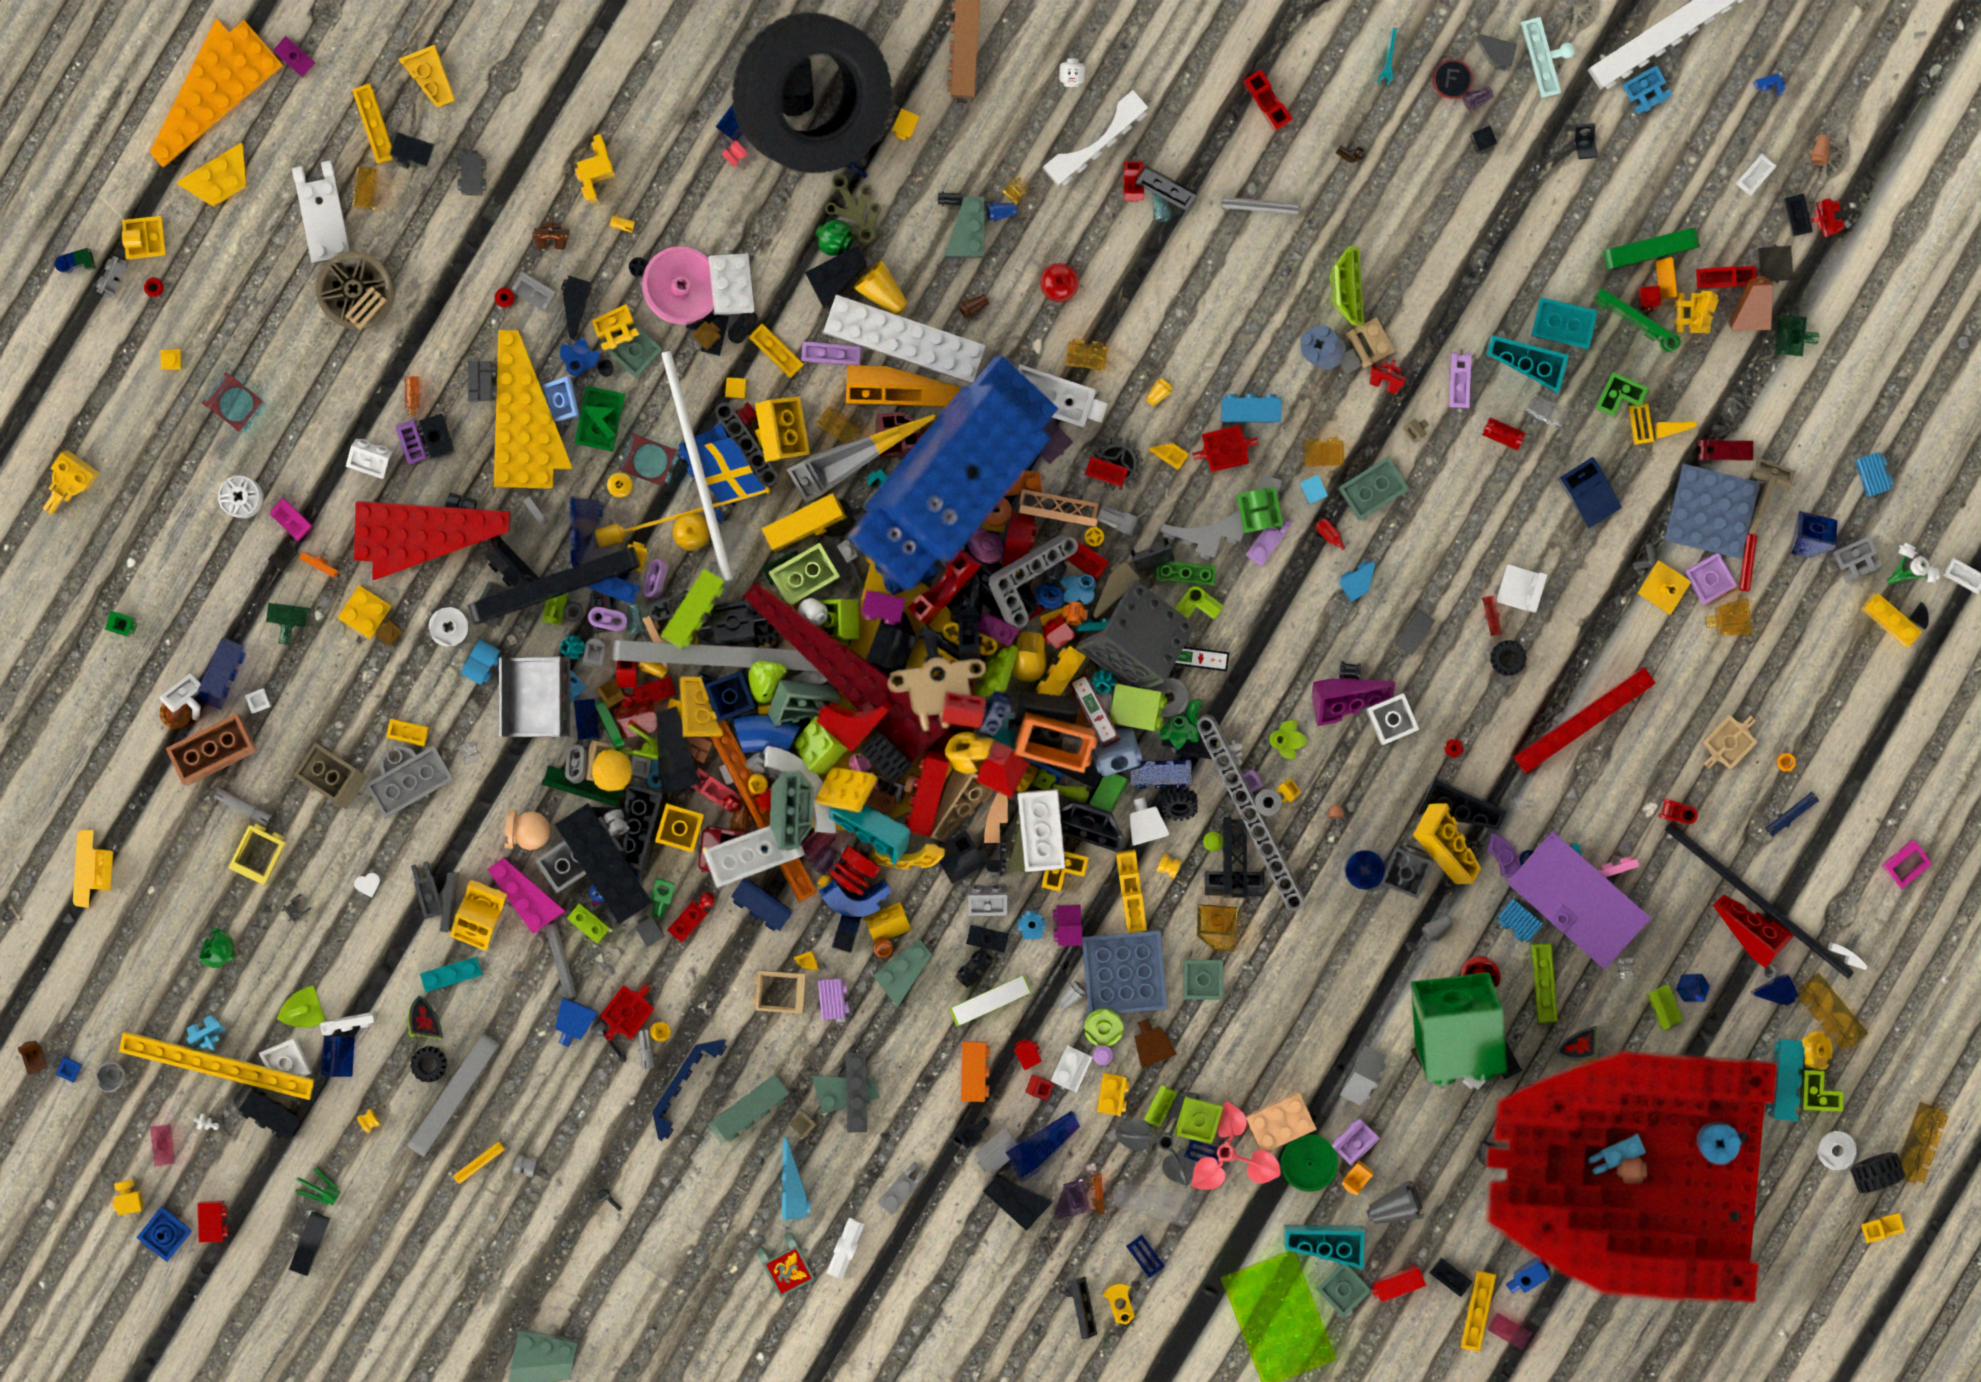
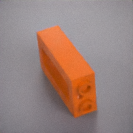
[1014,712,1097,773]

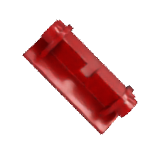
[1482,417,1525,451]

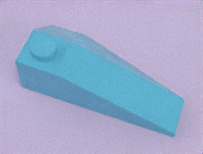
[782,1137,811,1220]

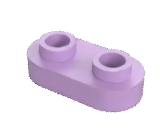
[643,559,668,599]
[588,607,628,631]

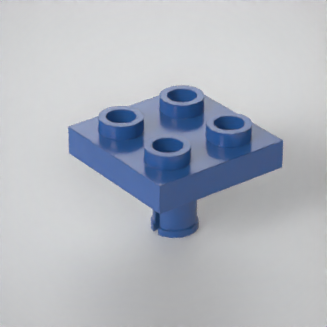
[136,1206,193,1262]

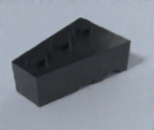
[389,132,434,169]

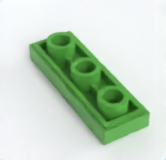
[1155,562,1216,586]

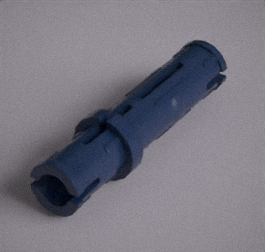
[1765,791,1819,838]

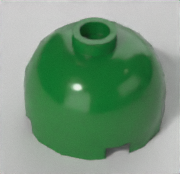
[199,928,235,968]

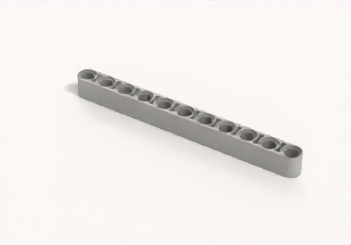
[612,640,818,671]
[1197,715,1304,911]

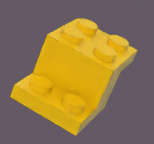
[575,134,615,204]
[450,879,507,951]

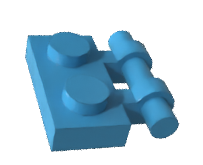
[1621,65,1672,114]

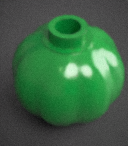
[816,220,853,256]

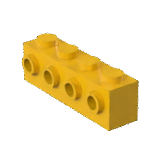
[1035,646,1086,696]

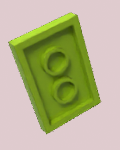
[974,645,1019,703]

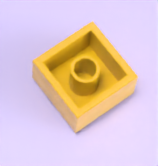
[655,803,705,853]

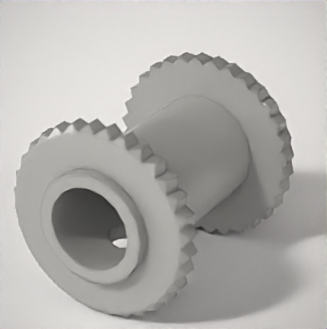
[1254,789,1282,816]

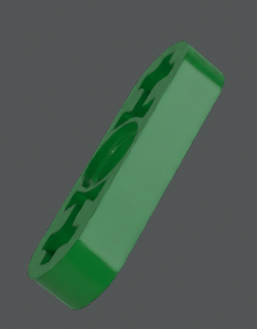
[594,699,625,751]

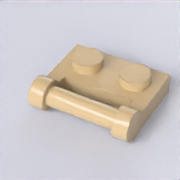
[1346,317,1395,368]

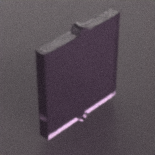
[1039,419,1073,464]

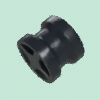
[629,257,648,278]

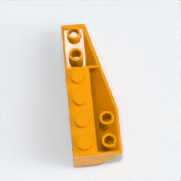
[846,365,962,407]

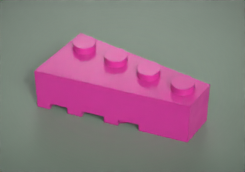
[487,857,567,934]

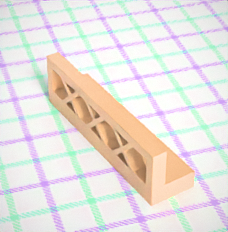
[1017,489,1099,527]

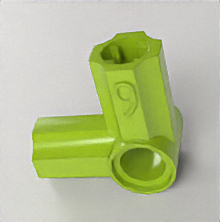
[1174,585,1224,620]

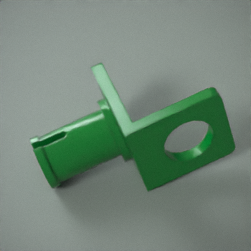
[651,878,675,918]

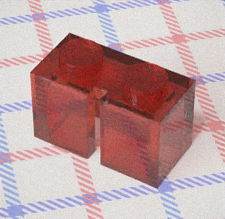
[615,700,658,739]

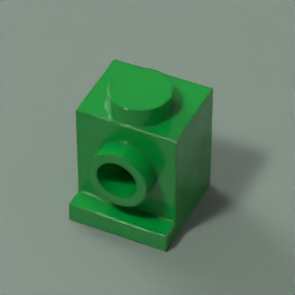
[104,611,137,637]

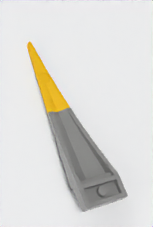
[786,415,936,502]

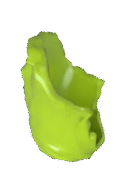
[748,660,787,704]

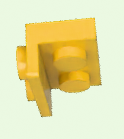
[1097,1073,1130,1117]

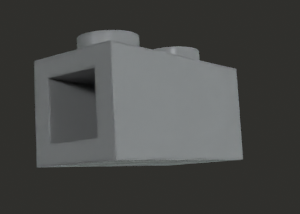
[975,1128,1022,1175]

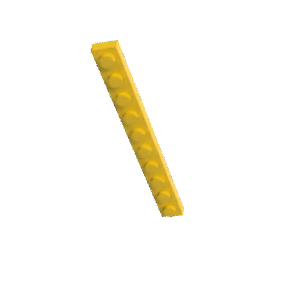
[119,1032,315,1100]

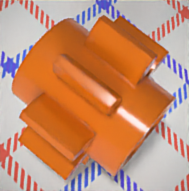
[1062,602,1088,626]

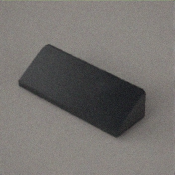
[1204,871,1264,896]

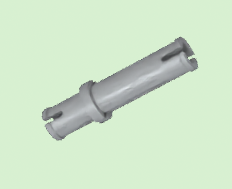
[214,787,272,827]

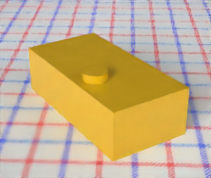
[762,493,847,552]

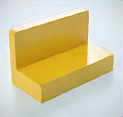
[864,902,911,943]

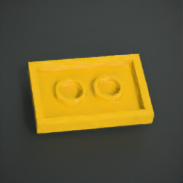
[814,767,877,812]

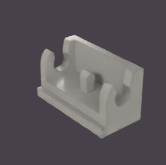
[512,272,557,313]

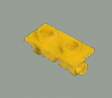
[1689,290,1719,333]

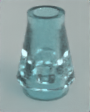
[1152,193,1172,222]
[627,605,646,635]

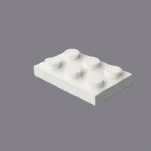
[708,254,754,315]

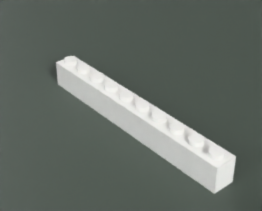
[1588,0,1744,90]

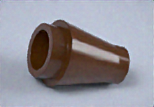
[959,294,989,320]

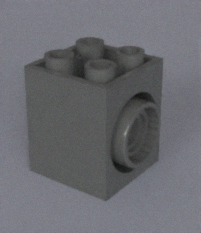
[1381,843,1434,899]

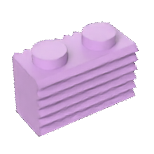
[818,978,849,1020]

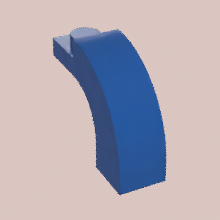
[819,879,892,917]

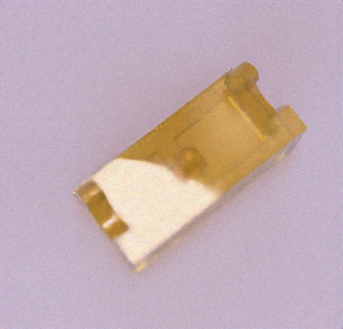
[816,406,862,444]

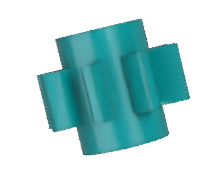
[560,635,585,659]
[1091,669,1117,694]

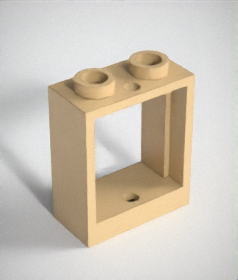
[752,970,806,1014]

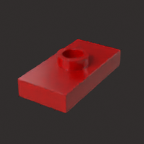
[1084,456,1128,488]

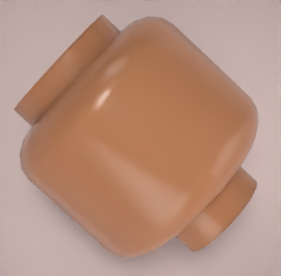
[1618,1158,1647,1184]

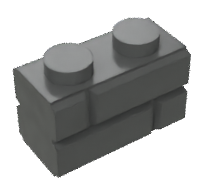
[468,361,497,402]

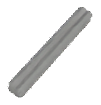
[1221,197,1299,215]
[545,922,577,999]

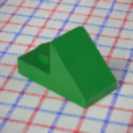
[584,406,616,440]

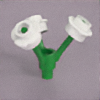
[1887,543,1939,586]

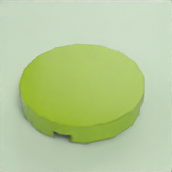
[1084,1008,1124,1046]

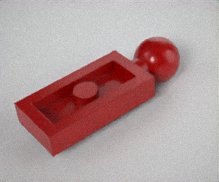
[619,676,676,709]
[667,892,715,943]

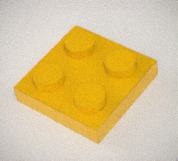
[337,585,393,639]

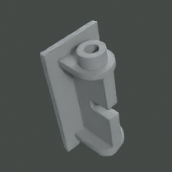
[96,256,127,298]

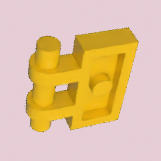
[1674,293,1711,334]
[591,304,640,351]

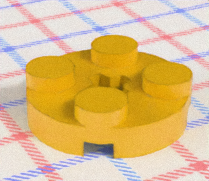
[1802,1031,1832,1070]

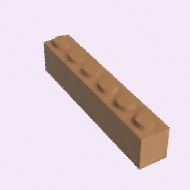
[947,0,980,99]

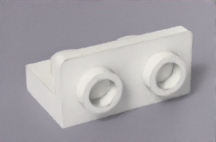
[346,439,393,479]

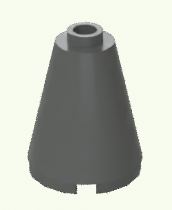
[1367,1181,1424,1224]

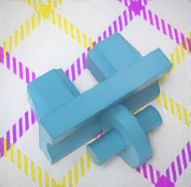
[186,1015,226,1051]

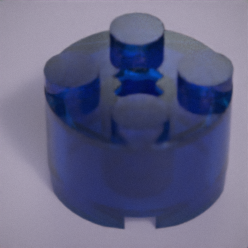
[1344,850,1385,890]

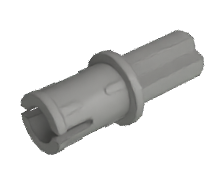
[638,1029,655,1069]

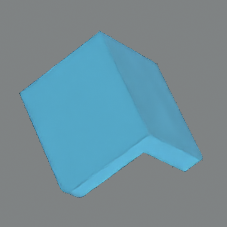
[1299,475,1328,505]

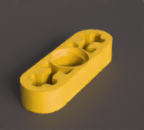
[943,622,998,655]

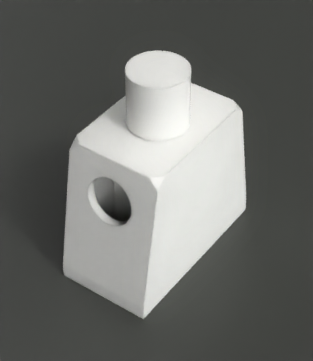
[1129,797,1169,846]

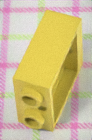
[228,823,287,885]

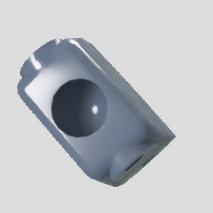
[1091,726,1142,776]

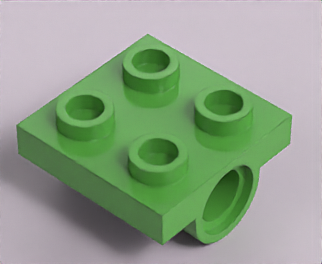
[1236,487,1283,533]

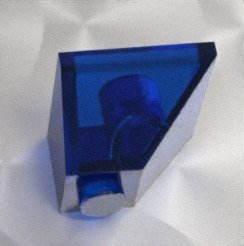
[1791,511,1837,558]

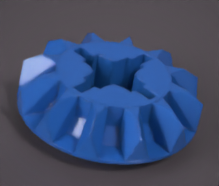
[1034,584,1065,611]

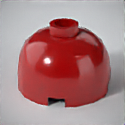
[1040,263,1079,303]
[1461,956,1501,987]

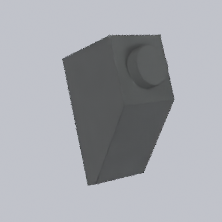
[1476,34,1517,71]

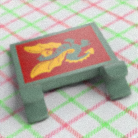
[756,1232,815,1298]

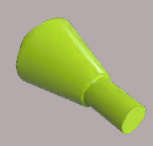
[1052,783,1089,803]

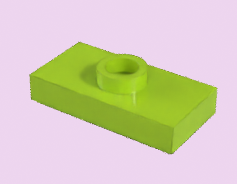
[1144,1085,1178,1127]

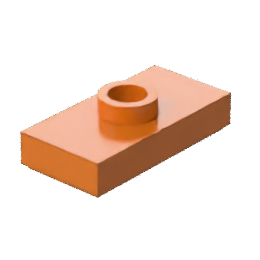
[299,551,339,578]

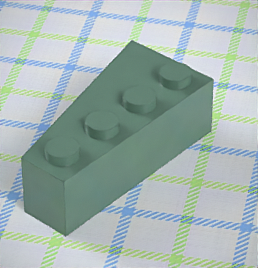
[707,1075,789,1143]

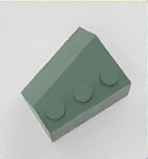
[509,1328,579,1382]

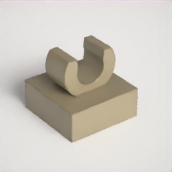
[1403,419,1429,443]

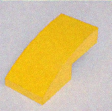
[1861,1212,1906,1243]

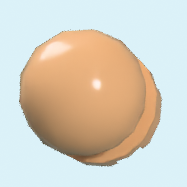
[504,810,551,850]

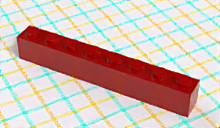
[1513,667,1656,773]

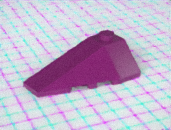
[1312,678,1395,726]

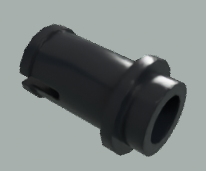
[938,191,962,207]

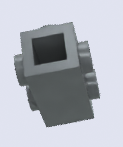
[458,150,486,196]

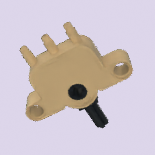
[888,629,985,731]

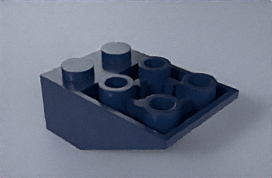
[1557,457,1622,529]

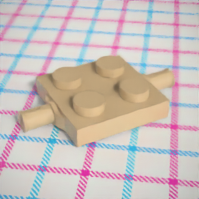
[1701,714,1758,770]

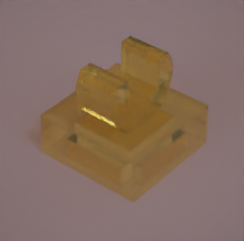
[1002,178,1029,205]

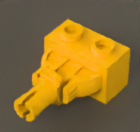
[43,450,100,514]

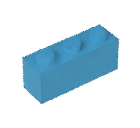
[1221,394,1281,423]

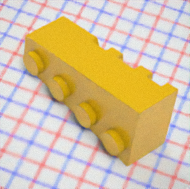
[1413,804,1481,884]

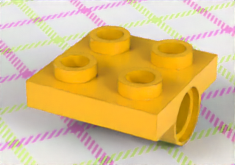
[122,216,167,260]

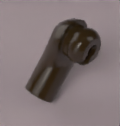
[1336,146,1366,163]

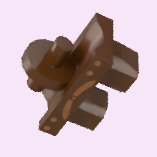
[532,217,570,250]

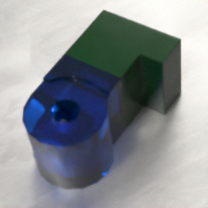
[55,248,96,274]

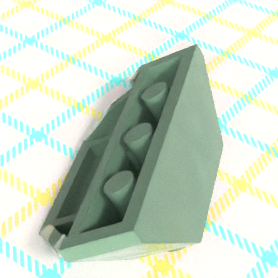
[770,771,814,851]

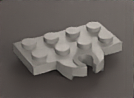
[365,745,454,819]

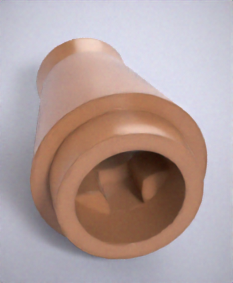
[1810,135,1830,166]

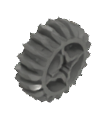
[1092,438,1143,491]

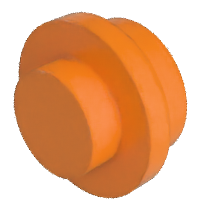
[873,939,893,958]

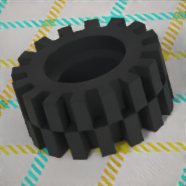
[1490,640,1527,676]
[1162,786,1198,821]
[410,1046,447,1083]

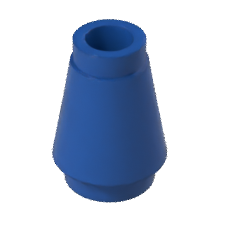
[987,202,1017,222]

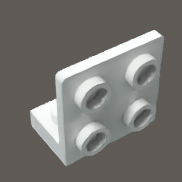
[1496,564,1547,613]

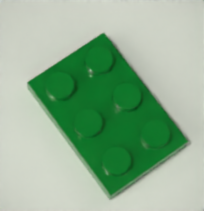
[574,386,626,452]

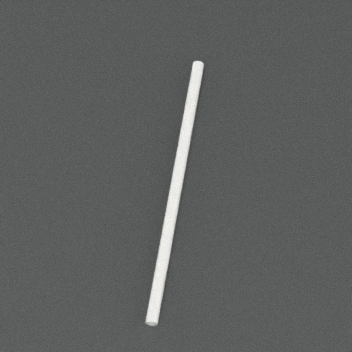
[661,351,733,582]

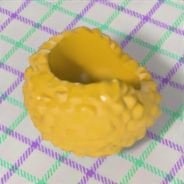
[592,750,632,791]

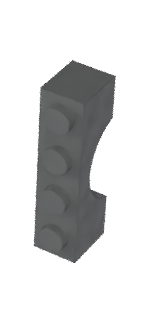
[845,1051,868,1133]

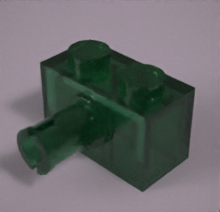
[1775,315,1820,356]
[266,603,311,645]

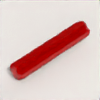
[1739,533,1757,592]

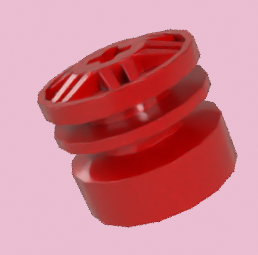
[829,845,881,896]

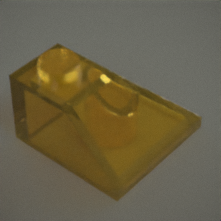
[1197,904,1237,952]

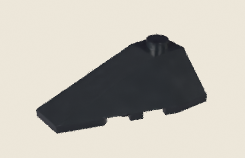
[657,706,702,794]

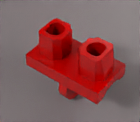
[1811,198,1844,237]
[1369,359,1406,394]

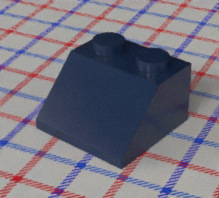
[704,671,755,722]

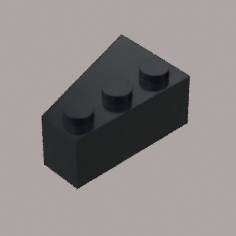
[805,245,867,309]
[233,1084,301,1139]
[982,1175,1053,1231]

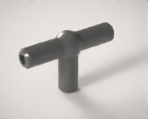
[1633,543,1658,571]

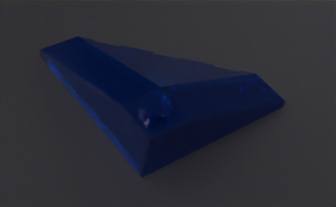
[569,497,604,567]

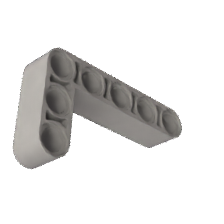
[989,535,1078,628]

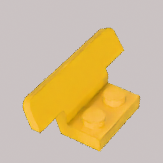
[73,830,113,908]

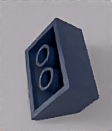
[731,877,793,931]

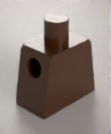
[1134,1018,1177,1068]

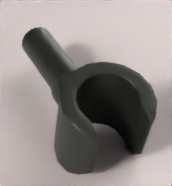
[597,1189,622,1211]

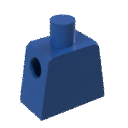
[555,997,599,1047]
[1506,1257,1551,1294]

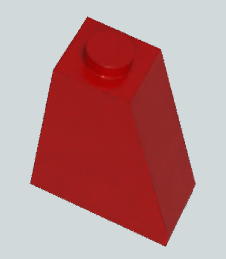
[1371,1263,1427,1302]

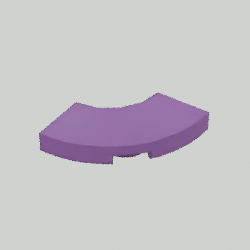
[1486,833,1521,878]

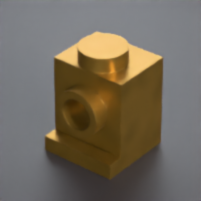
[376,619,404,647]

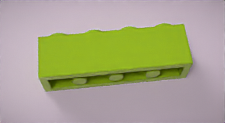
[661,568,725,650]

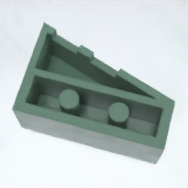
[873,939,932,1007]

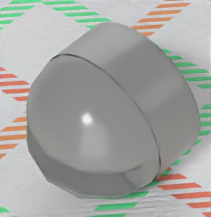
[1763,964,1780,980]

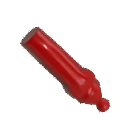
[1315,518,1346,550]

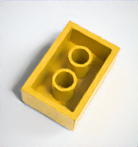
[755,396,810,462]

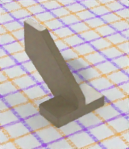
[1749,458,1795,535]

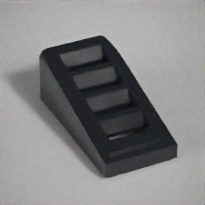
[868,771,906,804]

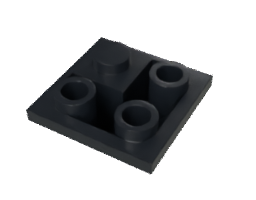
[950,572,983,623]
[938,831,986,884]

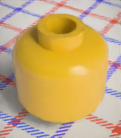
[607,472,633,498]

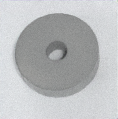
[523,496,548,526]

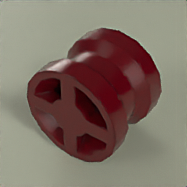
[735,401,757,426]

